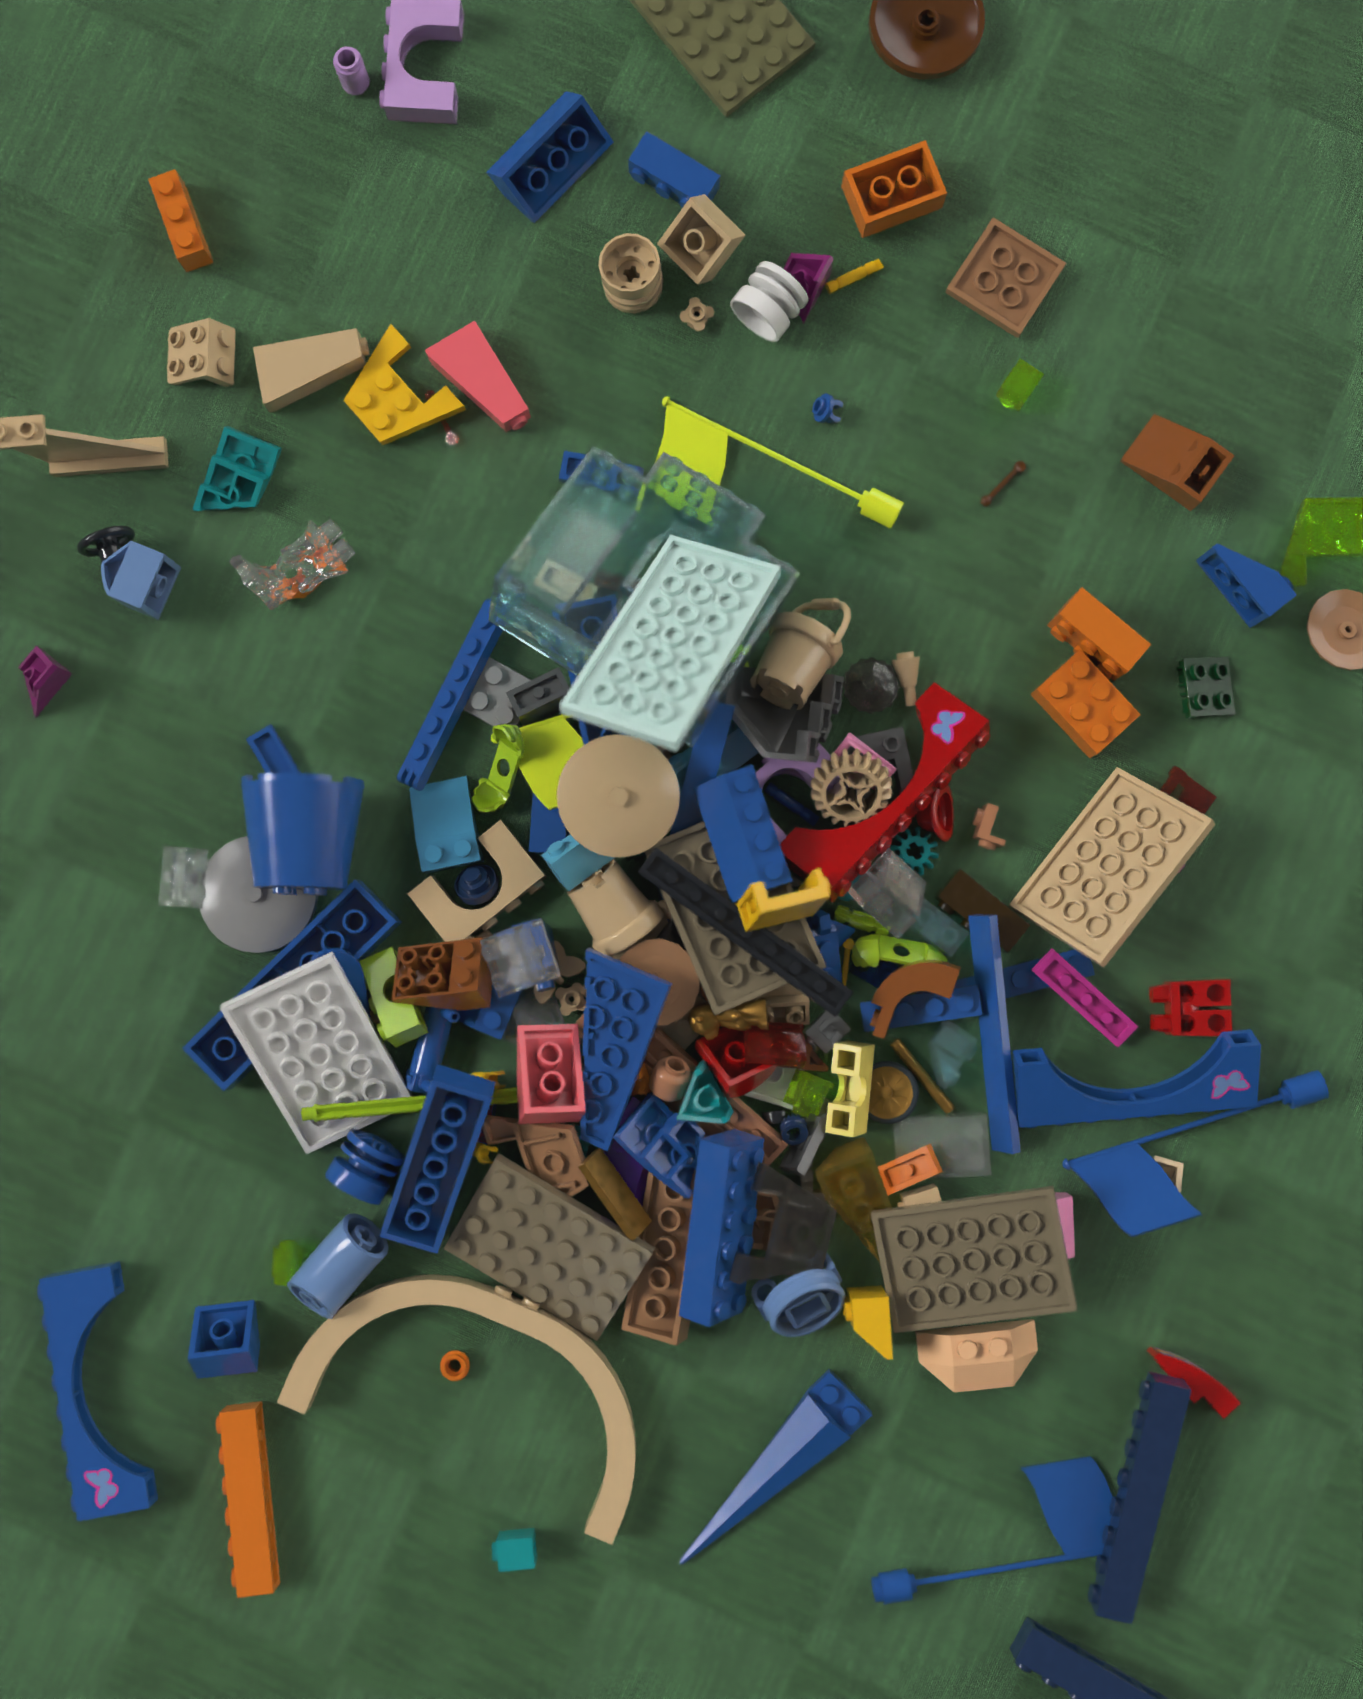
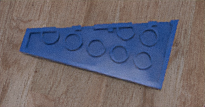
[580,948,672,1151]

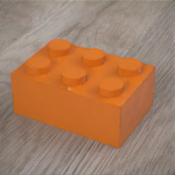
[841,140,947,238]
[1047,587,1151,681]
[1030,650,1141,758]

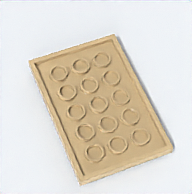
[1009,767,1215,968]

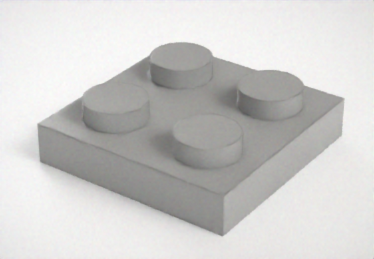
[463,657,531,726]

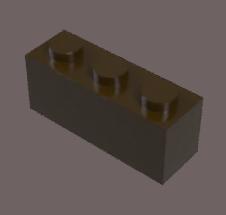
[934,869,1030,953]

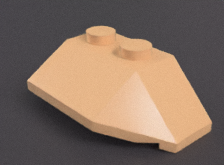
[915,1319,1038,1393]

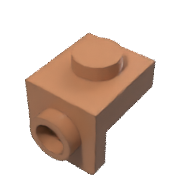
[972,803,1006,851]

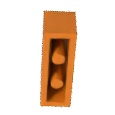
[148,169,214,272]

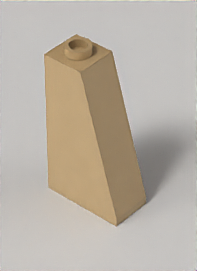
[253,328,369,412]

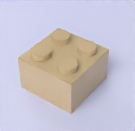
[657,194,746,285]

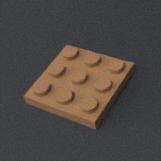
[945,217,1066,338]

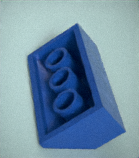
[486,91,614,223]
[693,765,792,903]

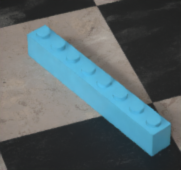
[541,719,759,891]

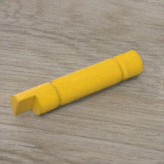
[825,258,884,294]

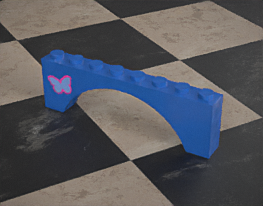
[1012,1029,1261,1128]
[37,1261,158,1522]

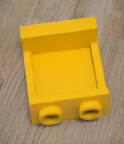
[737,868,831,932]

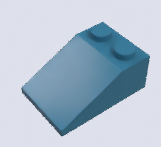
[409,776,484,874]

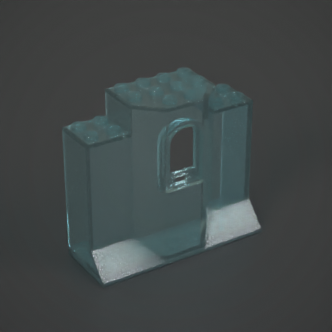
[488,445,800,748]

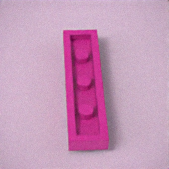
[1031,948,1138,1048]

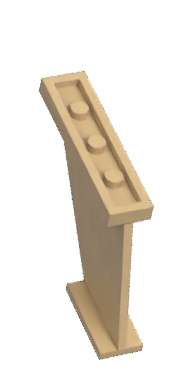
[0,414,169,477]

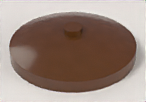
[869,0,985,80]

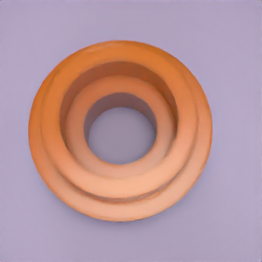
[440,1350,470,1381]

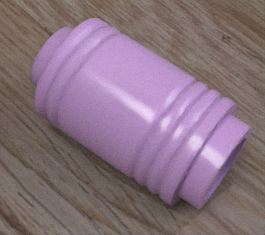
[333,47,370,95]

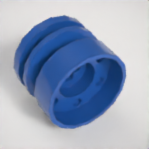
[325,1128,405,1205]

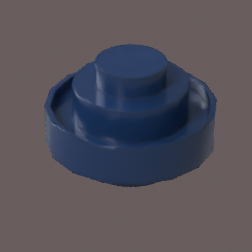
[454,864,499,905]

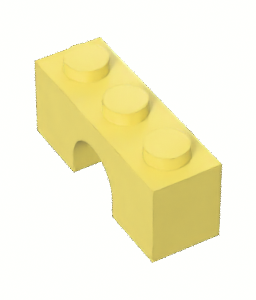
[825,1040,875,1137]

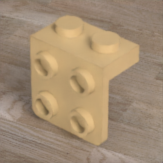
[167,318,235,387]

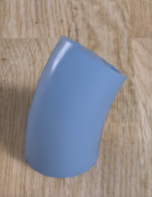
[287,1213,389,1319]

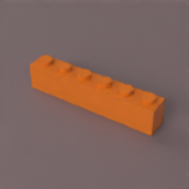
[216,1401,280,1598]

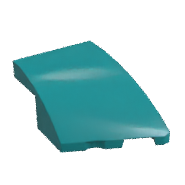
[192,426,282,511]

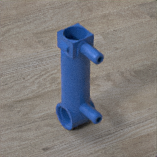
[404,1006,460,1094]

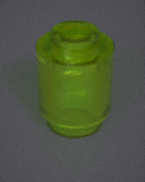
[271,1239,303,1286]

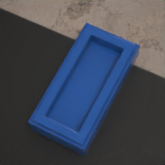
[246,724,301,773]

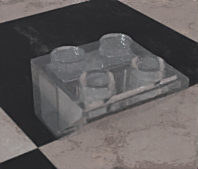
[848,848,927,939]
[480,918,561,998]

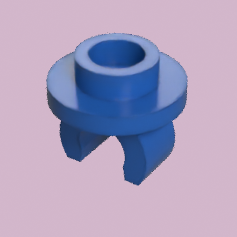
[812,393,843,424]

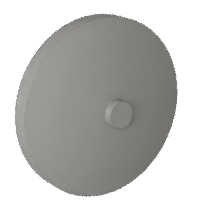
[198,836,318,953]

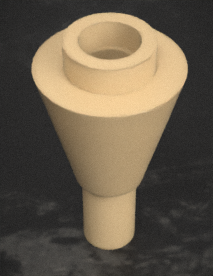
[891,651,920,706]

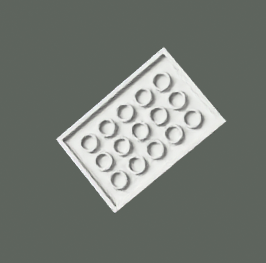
[220,951,413,1154]

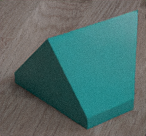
[676,1060,734,1124]

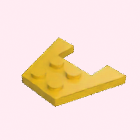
[343,324,466,446]

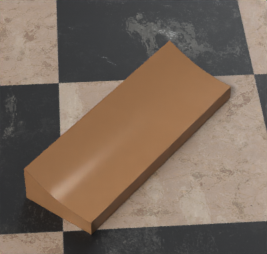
[621,1170,696,1346]

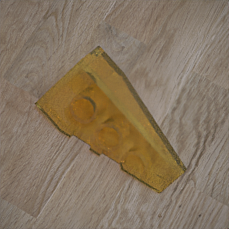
[815,1137,892,1262]

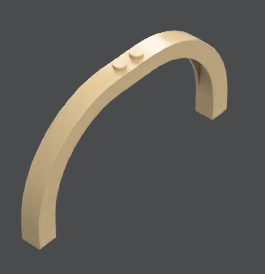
[277,1274,636,1545]

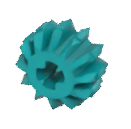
[888,827,939,877]

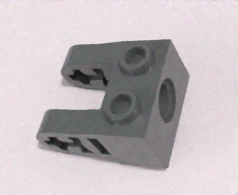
[847,726,914,800]

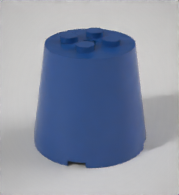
[241,773,364,896]

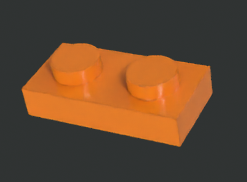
[876,1144,943,1195]

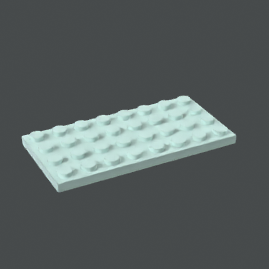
[560,535,781,751]

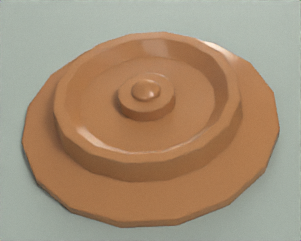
[1307,589,1363,671]
[618,939,700,1026]

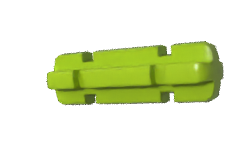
[833,905,891,936]

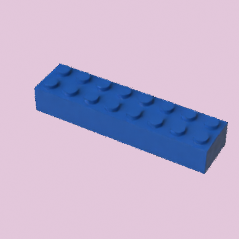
[182,879,402,1091]

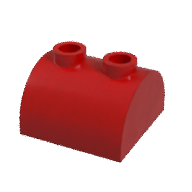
[695,1027,778,1098]

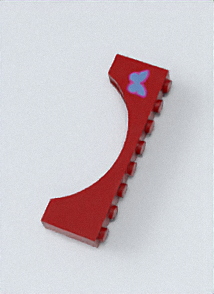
[780,682,991,903]

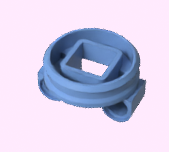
[751,1250,845,1337]

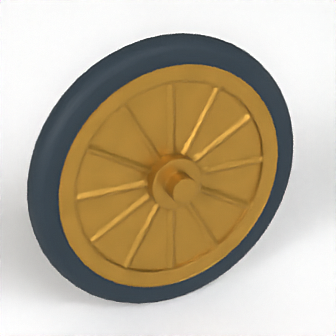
[868,1061,919,1124]

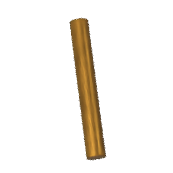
[890,1038,955,1114]

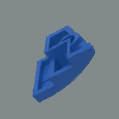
[613,1093,705,1198]

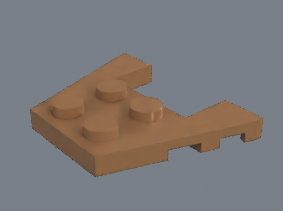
[482,1115,590,1197]

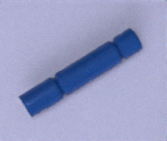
[764,782,820,827]

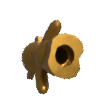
[688,998,769,1040]

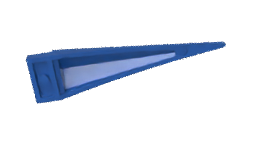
[680,1368,872,1565]

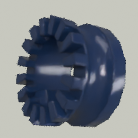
[780,1114,808,1145]

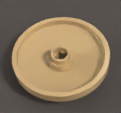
[557,735,680,857]

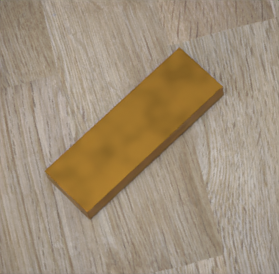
[578,1148,652,1240]

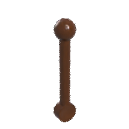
[980,461,1026,507]

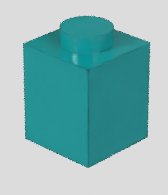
[492,1528,537,1572]

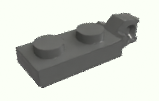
[779,1097,831,1176]

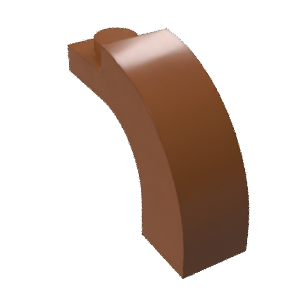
[870,960,961,1039]

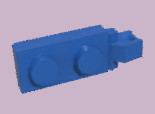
[810,909,843,984]

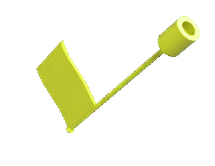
[652,396,904,529]
[491,645,749,810]

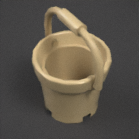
[750,598,851,710]
[567,860,672,956]

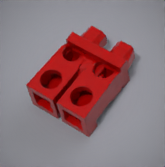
[1149,979,1232,1036]

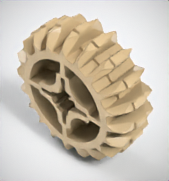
[811,748,892,827]

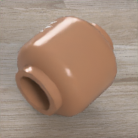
[648,1056,692,1102]

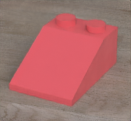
[517,1024,586,1124]

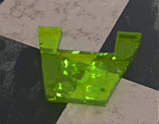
[1280,497,1363,587]

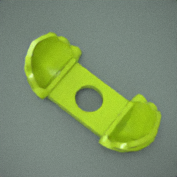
[471,724,524,812]
[851,934,948,968]

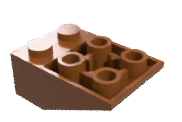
[1120,414,1235,511]
[392,937,495,1011]

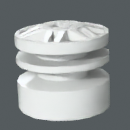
[730,261,808,342]

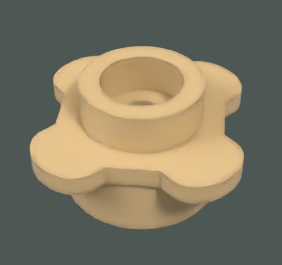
[680,297,714,332]
[555,983,586,1016]

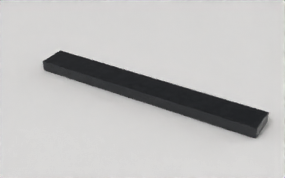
[638,848,854,1017]

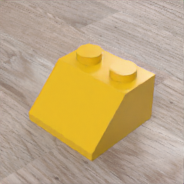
[842,1285,893,1359]

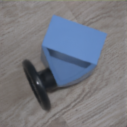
[77,526,181,620]

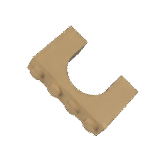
[408,820,547,942]

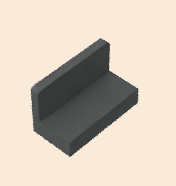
[506,667,570,726]

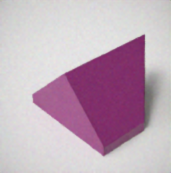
[783,253,834,324]
[18,645,72,719]

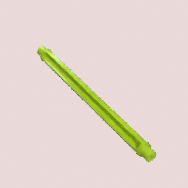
[301,1087,517,1122]

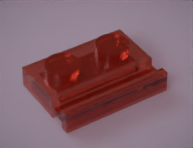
[743,1021,807,1067]

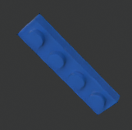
[860,984,984,1032]

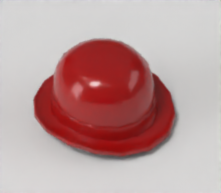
[915,785,954,842]

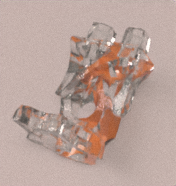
[229,518,355,610]

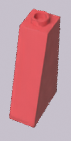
[425,321,531,432]

